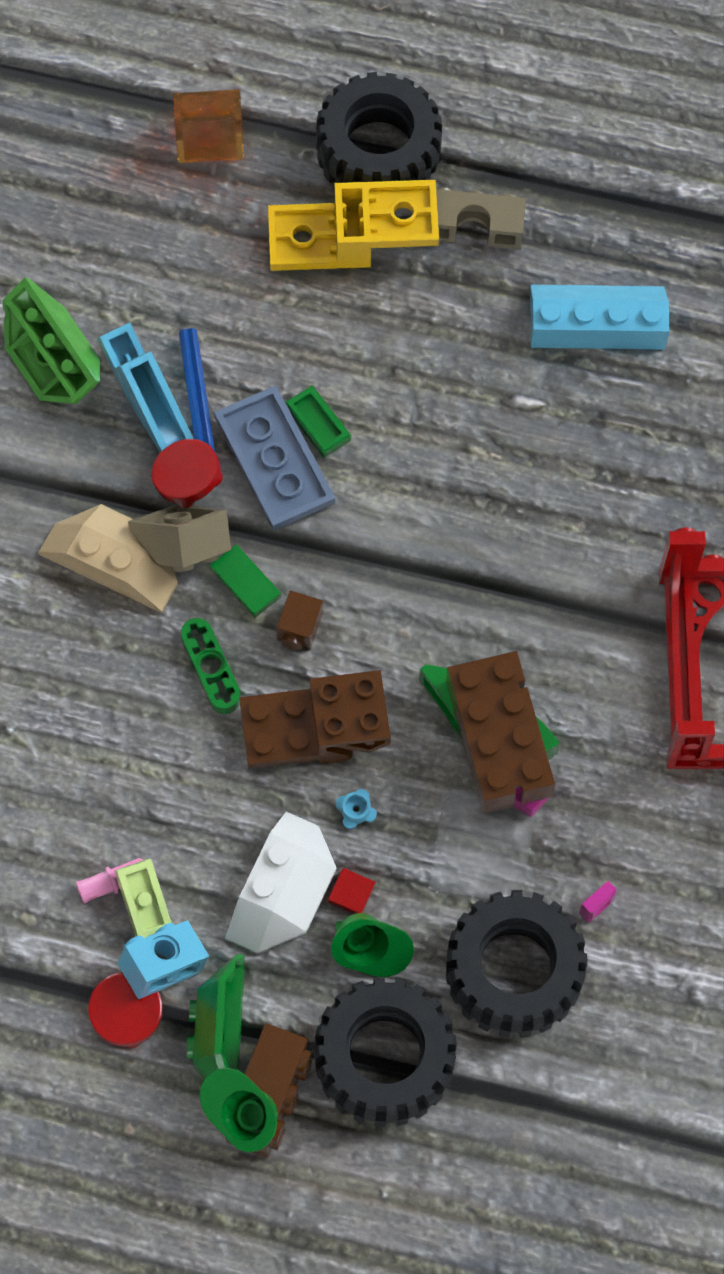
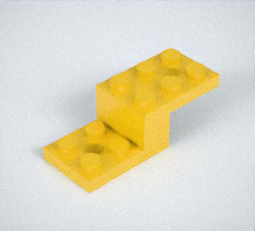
[268,180,439,271]

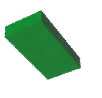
[285,385,352,458]
[210,544,281,618]

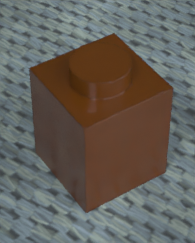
[277,590,323,650]

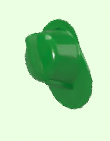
[330,913,414,977]
[199,1067,278,1153]

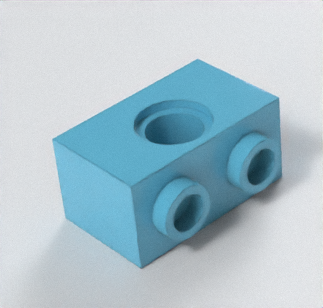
[117,920,209,999]

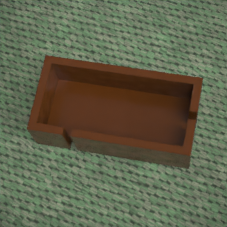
[446,651,555,814]

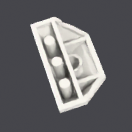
[225,812,336,955]

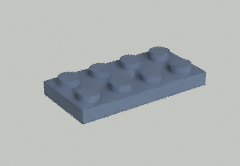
[214,385,335,531]

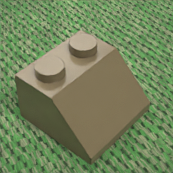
[128,504,231,572]

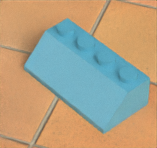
[530,285,670,350]

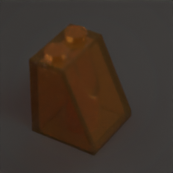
[173,89,244,163]

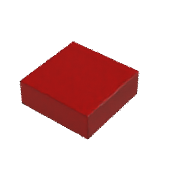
[328,868,376,914]

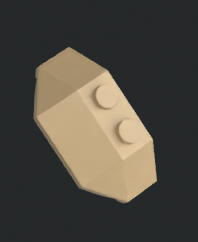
[39,504,178,613]

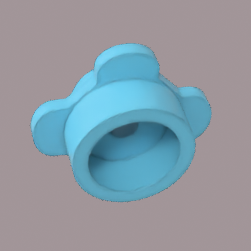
[336,789,377,829]

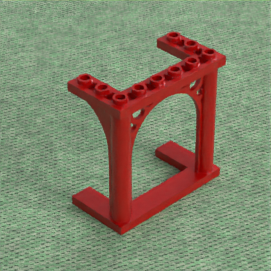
[658,527,724,769]

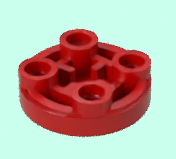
[151,439,223,509]
[88,972,163,1048]

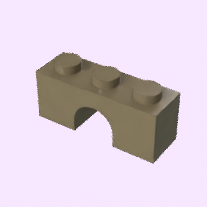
[436,187,526,249]

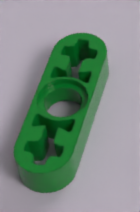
[181,618,241,714]

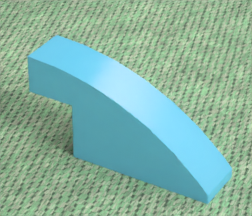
[96,323,193,452]

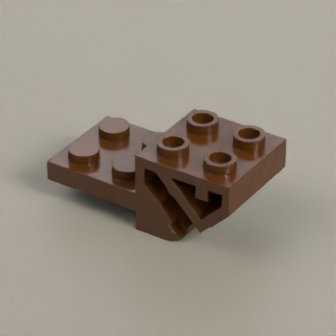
[239,670,391,769]

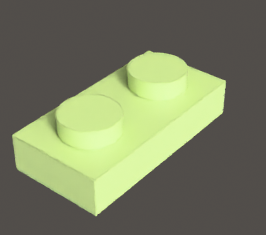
[114,859,172,938]

